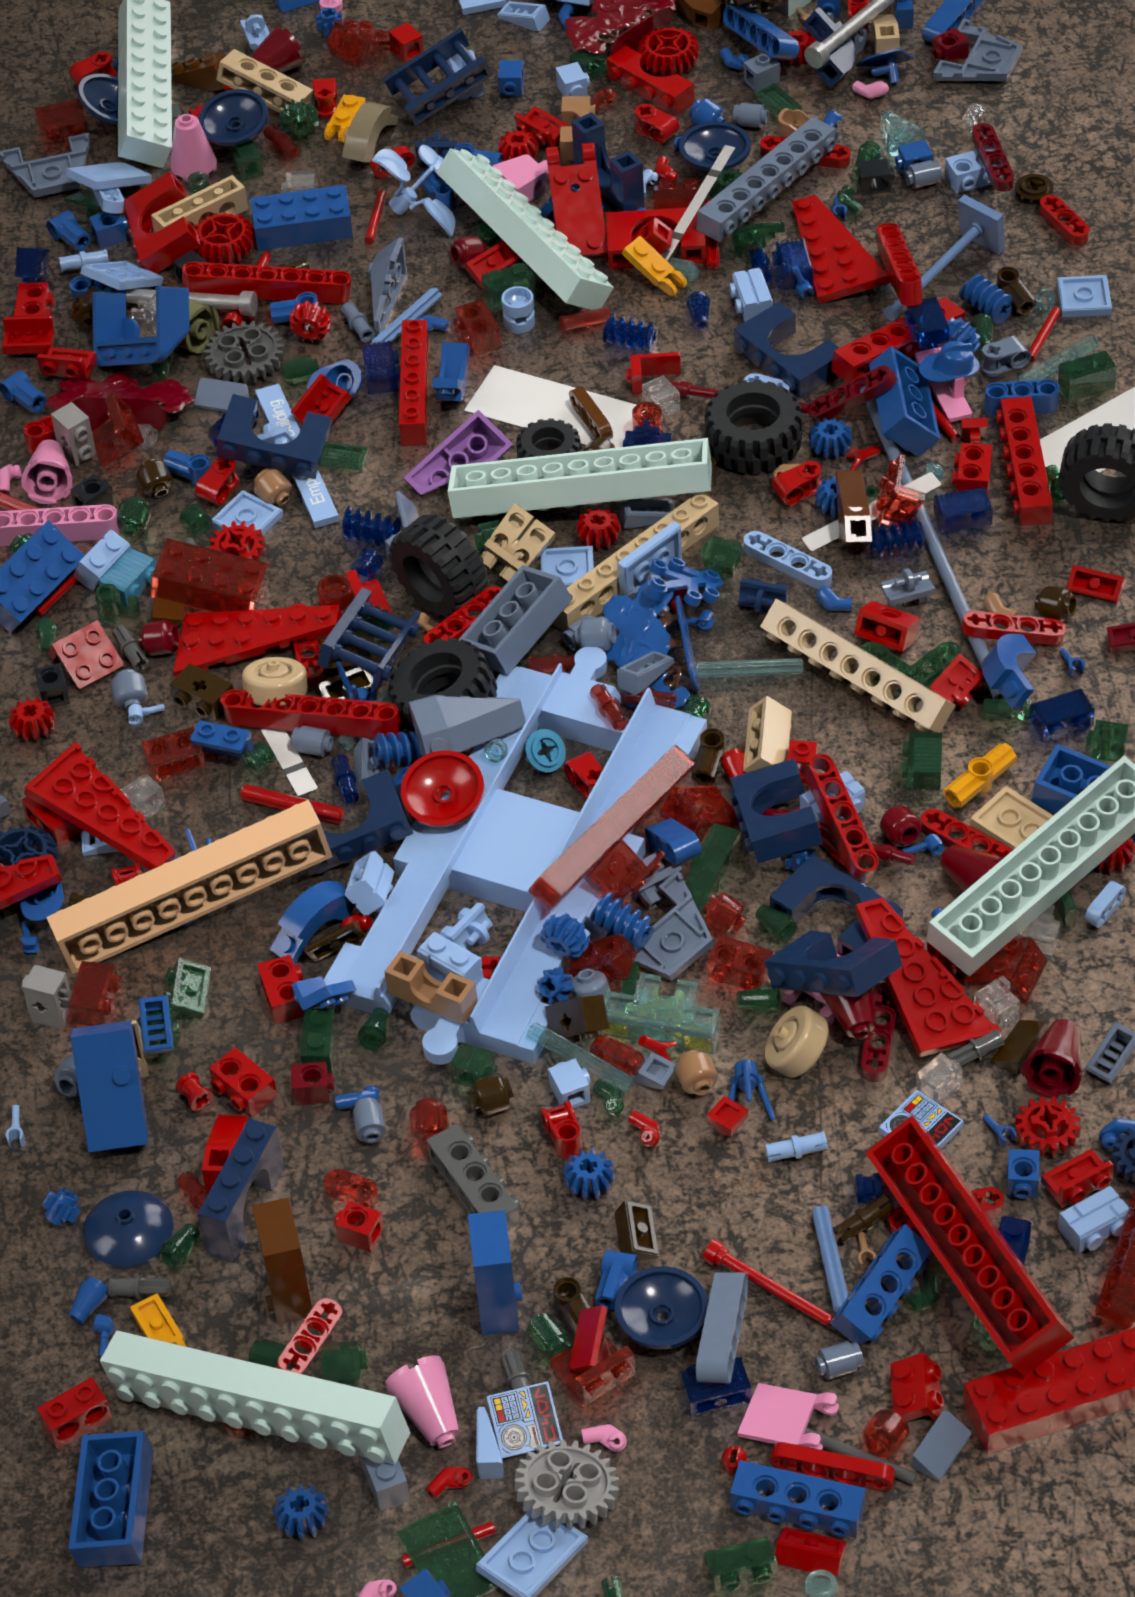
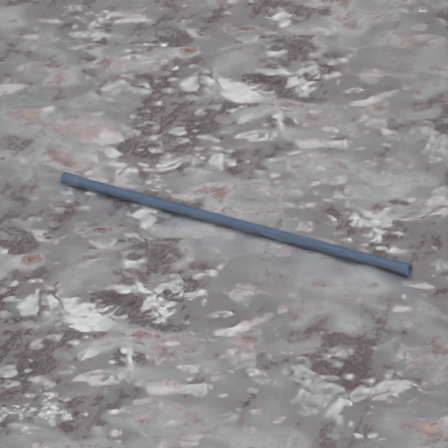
[859,385,1006,703]

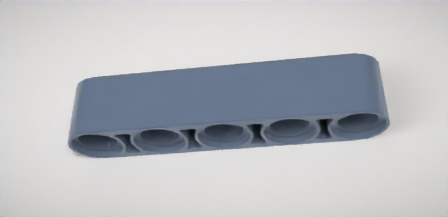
[696,1272,748,1384]

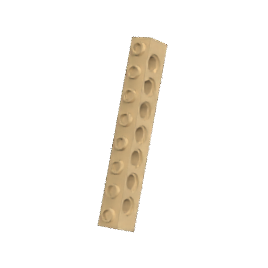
[552,493,719,632]
[760,599,956,734]

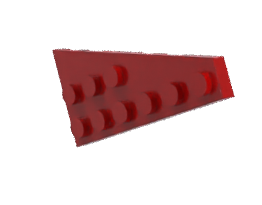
[854,897,1002,1058]

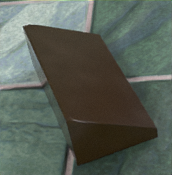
[315,667,373,699]
[303,919,365,962]
[991,1020,1046,1075]
[615,1200,659,1261]

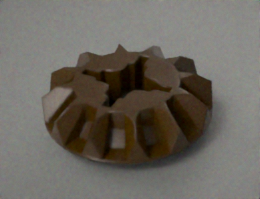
[1015,174,1054,203]

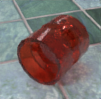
[317,574,353,618]

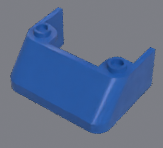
[92,286,190,367]

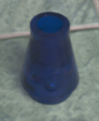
[686,291,710,329]

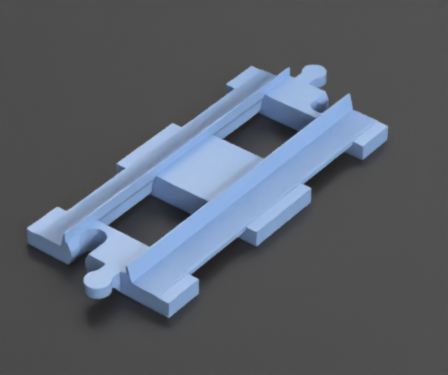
[324,647,707,1065]

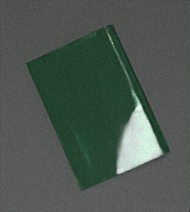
[397,1501,499,1597]

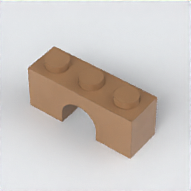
[560,96,596,160]
[384,951,478,1024]

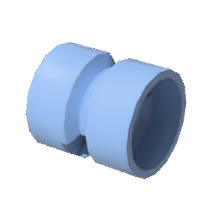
[501,286,535,334]

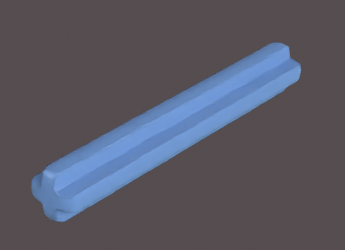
[371,288,442,351]
[812,1205,848,1313]

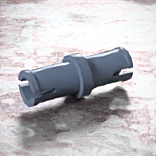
[341,302,375,342]

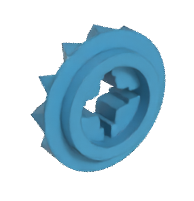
[523,729,566,773]

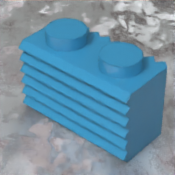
[99,548,158,607]

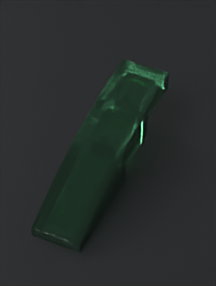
[685,823,740,918]

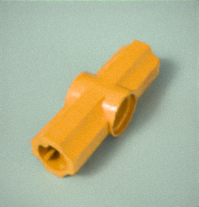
[943,743,1017,809]

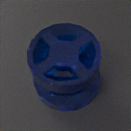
[351,548,384,581]
[855,1172,882,1204]

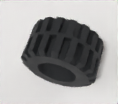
[516,418,581,459]

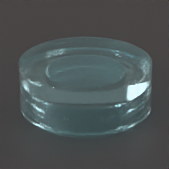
[805,1570,838,1597]

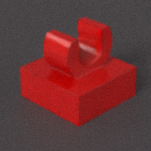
[960,418,988,444]
[706,1096,749,1137]

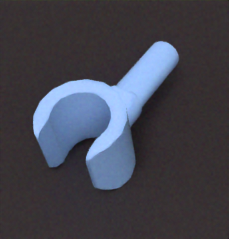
[128,704,165,726]
[5,1105,26,1148]

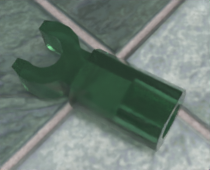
[984,699,1031,720]

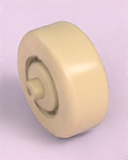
[242,657,308,706]
[765,1006,829,1078]

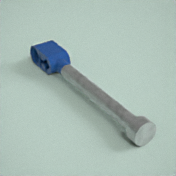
[804,0,908,68]
[69,276,258,316]

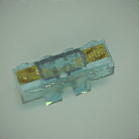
[600,973,721,1054]

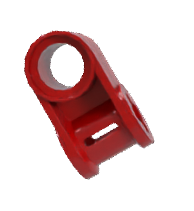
[69,51,116,86]
[312,78,338,118]
[635,104,680,145]
[23,414,56,455]
[195,457,239,506]
[771,461,822,506]
[563,751,604,800]
[540,1100,583,1159]

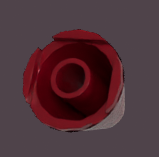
[250,24,306,73]
[941,845,1003,892]
[820,955,875,1039]
[1021,1019,1082,1098]

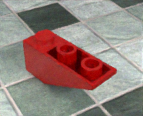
[201,1115,248,1191]

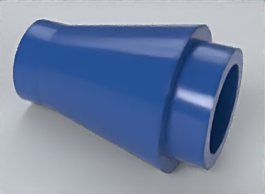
[68,1276,109,1324]

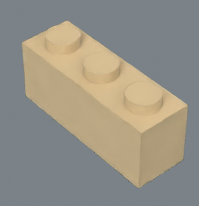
[743,696,792,773]

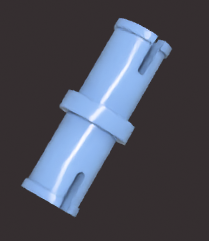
[58,249,109,272]
[765,1131,828,1163]

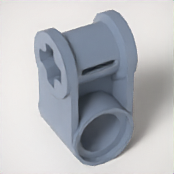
[981,336,1031,377]

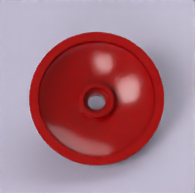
[401,750,485,828]

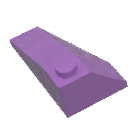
[403,410,514,496]

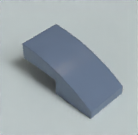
[610,1045,676,1089]

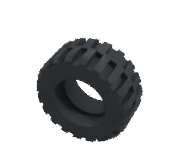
[704,380,802,475]
[1058,423,1135,522]
[389,514,488,618]
[388,638,497,732]

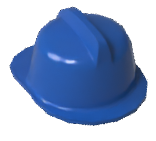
[919,341,980,382]
[307,359,364,399]
[20,882,64,921]

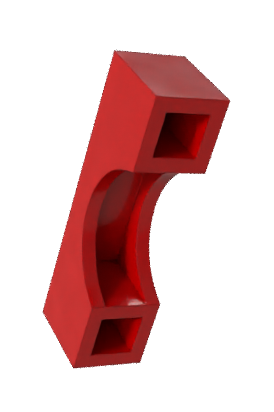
[606,45,695,116]

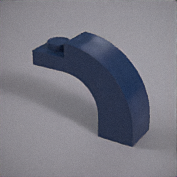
[802,7,856,88]

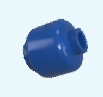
[689,98,725,126]

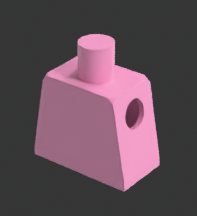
[493,154,548,202]

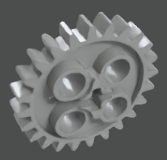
[514,1439,619,1530]

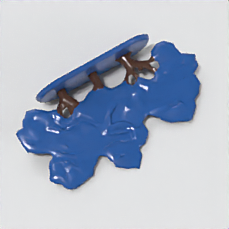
[602,582,700,710]

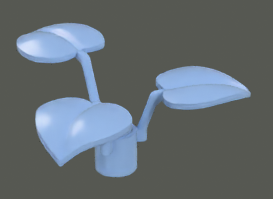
[372,145,456,238]

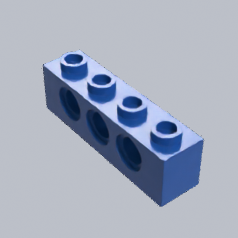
[830,1224,932,1346]
[730,1460,866,1538]

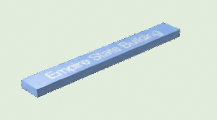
[255,384,339,528]

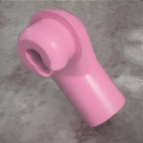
[852,81,889,100]
[0,464,22,495]
[581,1424,627,1452]
[357,1579,397,1597]

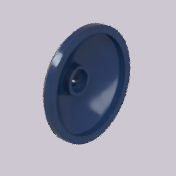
[77,74,118,126]
[198,89,268,146]
[679,122,751,172]
[83,1190,174,1270]
[615,1266,708,1349]

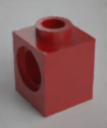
[388,22,424,63]
[635,217,673,255]
[787,740,818,784]
[334,1201,384,1253]

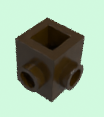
[72,286,100,331]

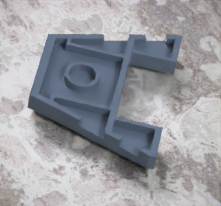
[933,18,1022,81]
[0,133,90,198]
[594,870,715,981]

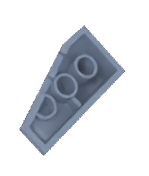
[368,238,407,336]
[408,695,526,756]

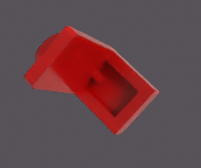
[626,352,681,394]

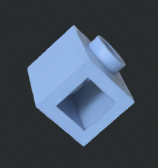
[556,62,590,96]
[548,1058,591,1108]

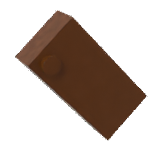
[252,1197,312,1325]

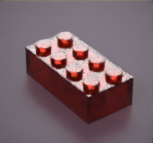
[151,538,269,612]

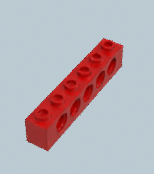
[831,297,965,383]
[399,319,429,446]
[996,396,1053,526]

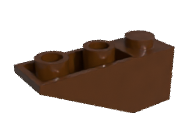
[675,0,726,33]
[171,52,227,92]
[835,471,872,549]

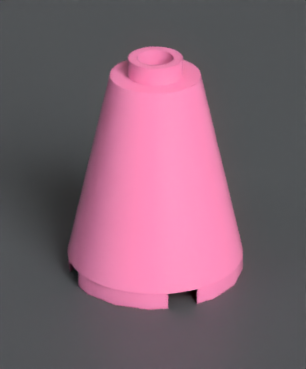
[170,114,217,182]
[21,440,73,504]
[385,1355,459,1448]

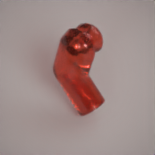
[590,87,617,113]

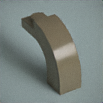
[342,102,399,162]

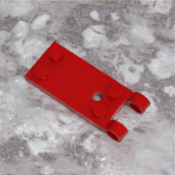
[546,143,608,258]

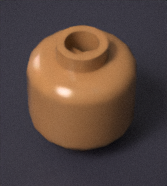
[254,469,292,506]
[675,1050,718,1095]

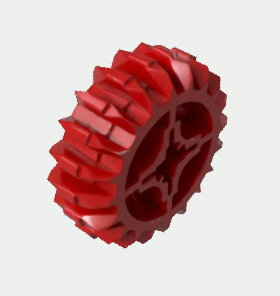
[637,26,700,77]
[193,211,256,264]

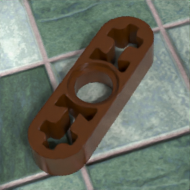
[569,386,613,440]

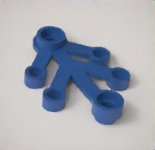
[644,557,723,607]

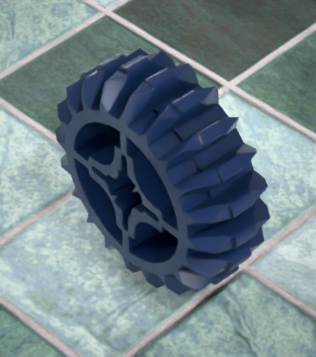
[0,824,60,867]

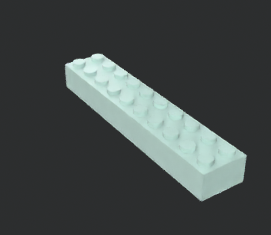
[118,0,172,168]
[436,148,614,312]
[448,438,712,519]
[926,756,1135,976]
[100,1330,410,1465]

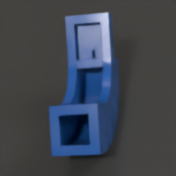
[433,342,470,401]
[982,634,1037,709]
[270,881,356,965]

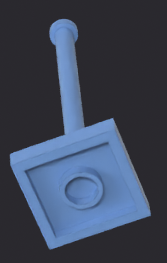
[883,195,1005,321]

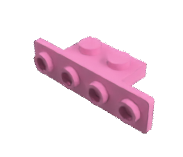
[915,346,972,422]

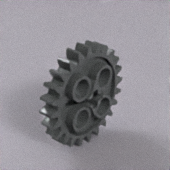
[203,321,285,384]

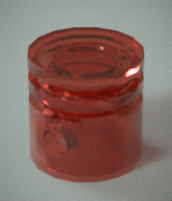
[632,402,663,445]

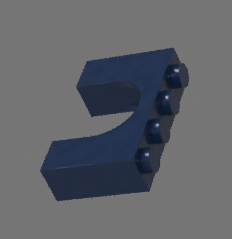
[571,112,645,212]
[733,302,839,398]
[216,394,332,479]
[728,758,823,864]
[306,769,414,877]
[770,854,903,955]
[764,931,903,997]
[198,1119,284,1263]

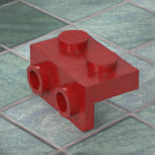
[513,106,569,148]
[464,240,523,289]
[2,315,55,355]
[36,347,98,379]
[291,374,352,426]
[928,653,986,708]
[1041,1149,1114,1208]
[890,1352,944,1424]

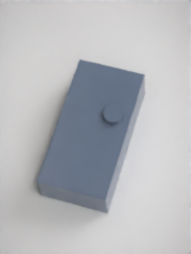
[458,565,572,675]

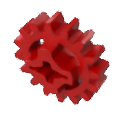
[208,521,266,573]
[1015,1096,1081,1157]

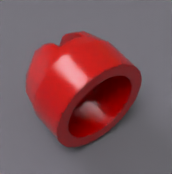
[722,1446,747,1474]

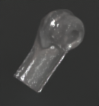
[963,103,985,134]

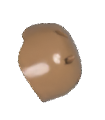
[778,108,812,138]

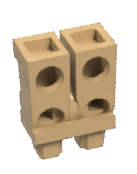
[482,503,555,583]

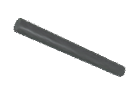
[804,1428,918,1485]

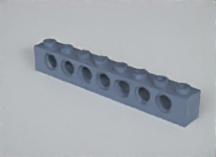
[696,117,836,242]

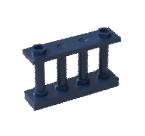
[383,28,493,126]
[317,587,422,689]

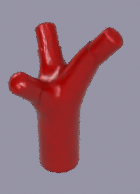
[846,445,881,471]
[638,1035,677,1062]

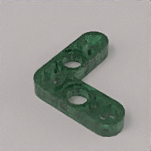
[860,641,961,693]

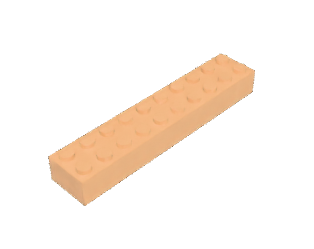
[46,800,333,974]

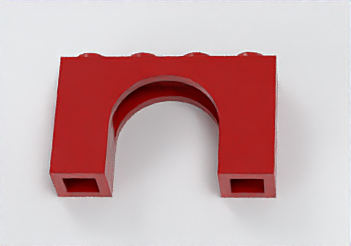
[124,171,201,274]
[606,207,706,270]

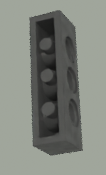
[426,1124,522,1230]

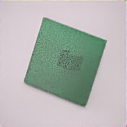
[64,189,126,218]

